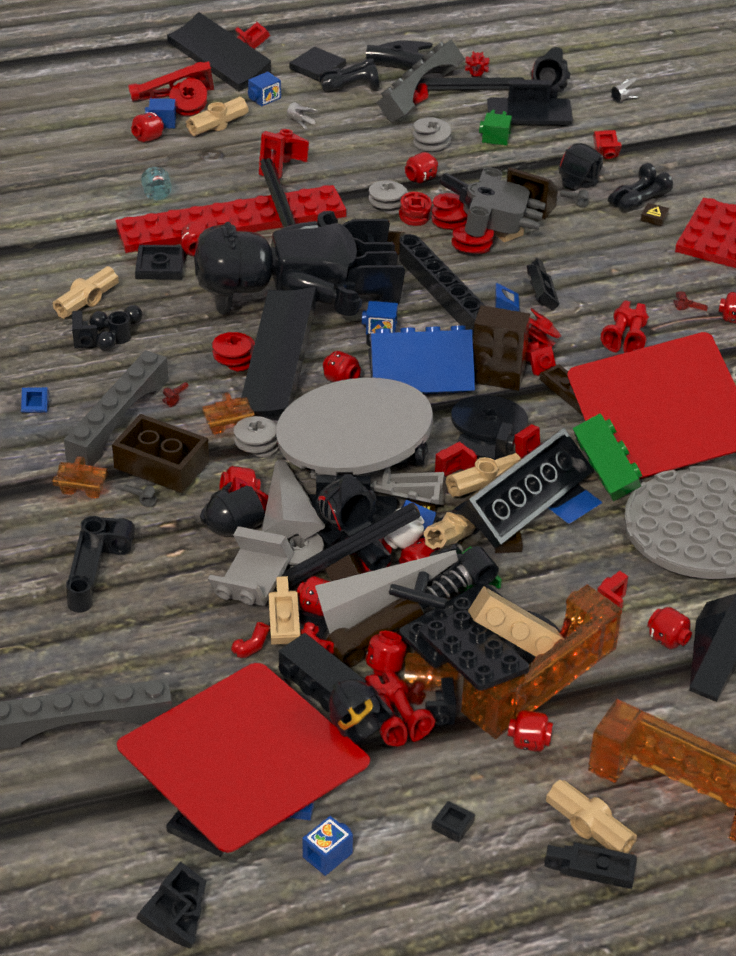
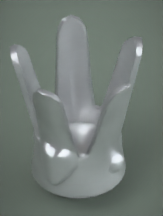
[611,77,642,103]
[287,102,317,129]

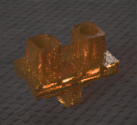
[202,392,254,435]
[53,456,108,498]
[403,651,458,691]

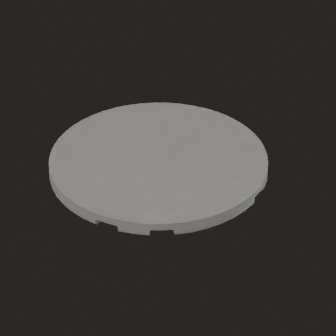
[276,378,433,476]
[624,466,736,579]

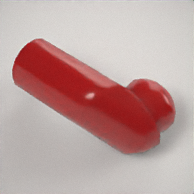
[231,622,270,659]
[300,622,334,654]

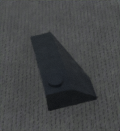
[689,593,736,702]

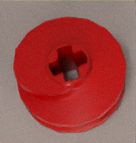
[169,78,207,116]
[431,193,468,229]
[451,226,494,254]
[528,308,561,346]
[212,332,255,372]

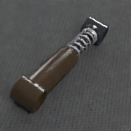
[326,546,499,668]

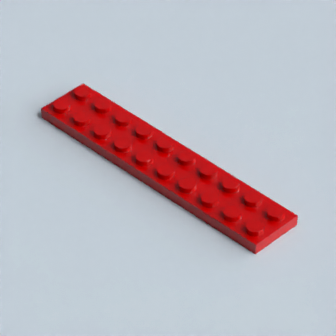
[115,185,346,253]

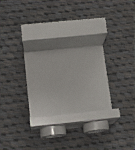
[208,527,294,606]

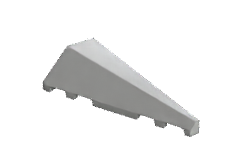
[262,460,325,540]
[310,467,446,506]
[315,550,459,634]

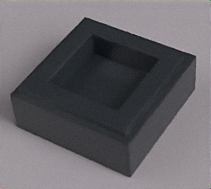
[431,801,475,843]

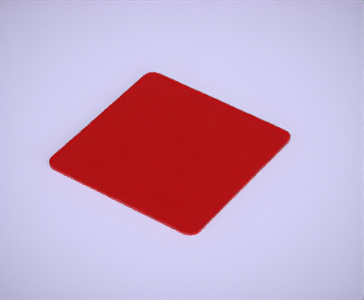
[567,332,736,479]
[117,663,370,853]

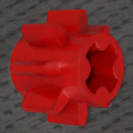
[465,51,490,78]

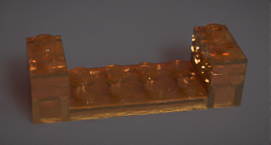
[461,584,622,740]
[588,699,736,842]

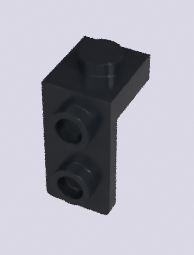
[457,422,515,460]

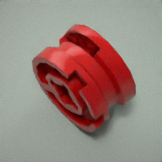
[399,192,432,226]

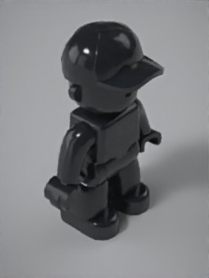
[194,211,405,316]

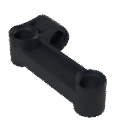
[66,516,136,613]

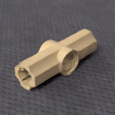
[186,97,248,136]
[53,266,119,319]
[446,453,521,498]
[423,512,476,550]
[546,780,637,853]

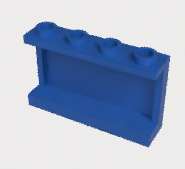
[370,326,475,394]

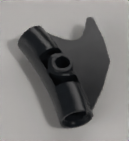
[366,40,433,70]

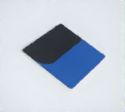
[548,484,602,524]

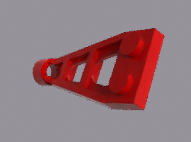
[128,61,214,102]

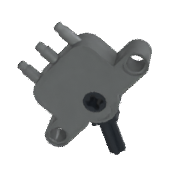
[440,167,546,237]

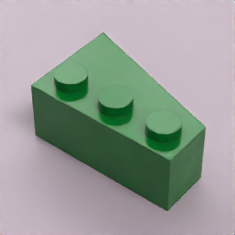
[573,413,642,502]

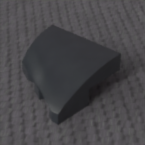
[136,861,206,949]

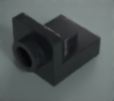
[72,311,98,349]
[425,677,456,726]

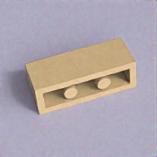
[468,586,564,663]

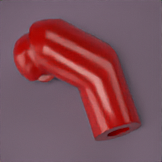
[413,83,428,105]

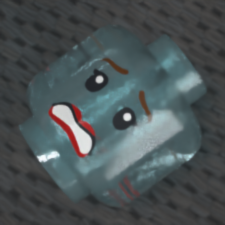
[141,167,172,200]

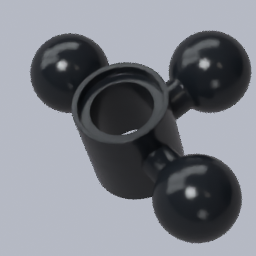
[89,305,143,351]

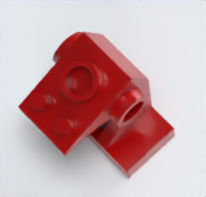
[258,129,309,179]

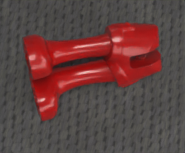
[600,300,649,353]
[365,670,435,747]

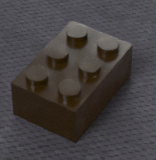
[473,305,530,391]
[112,414,209,493]

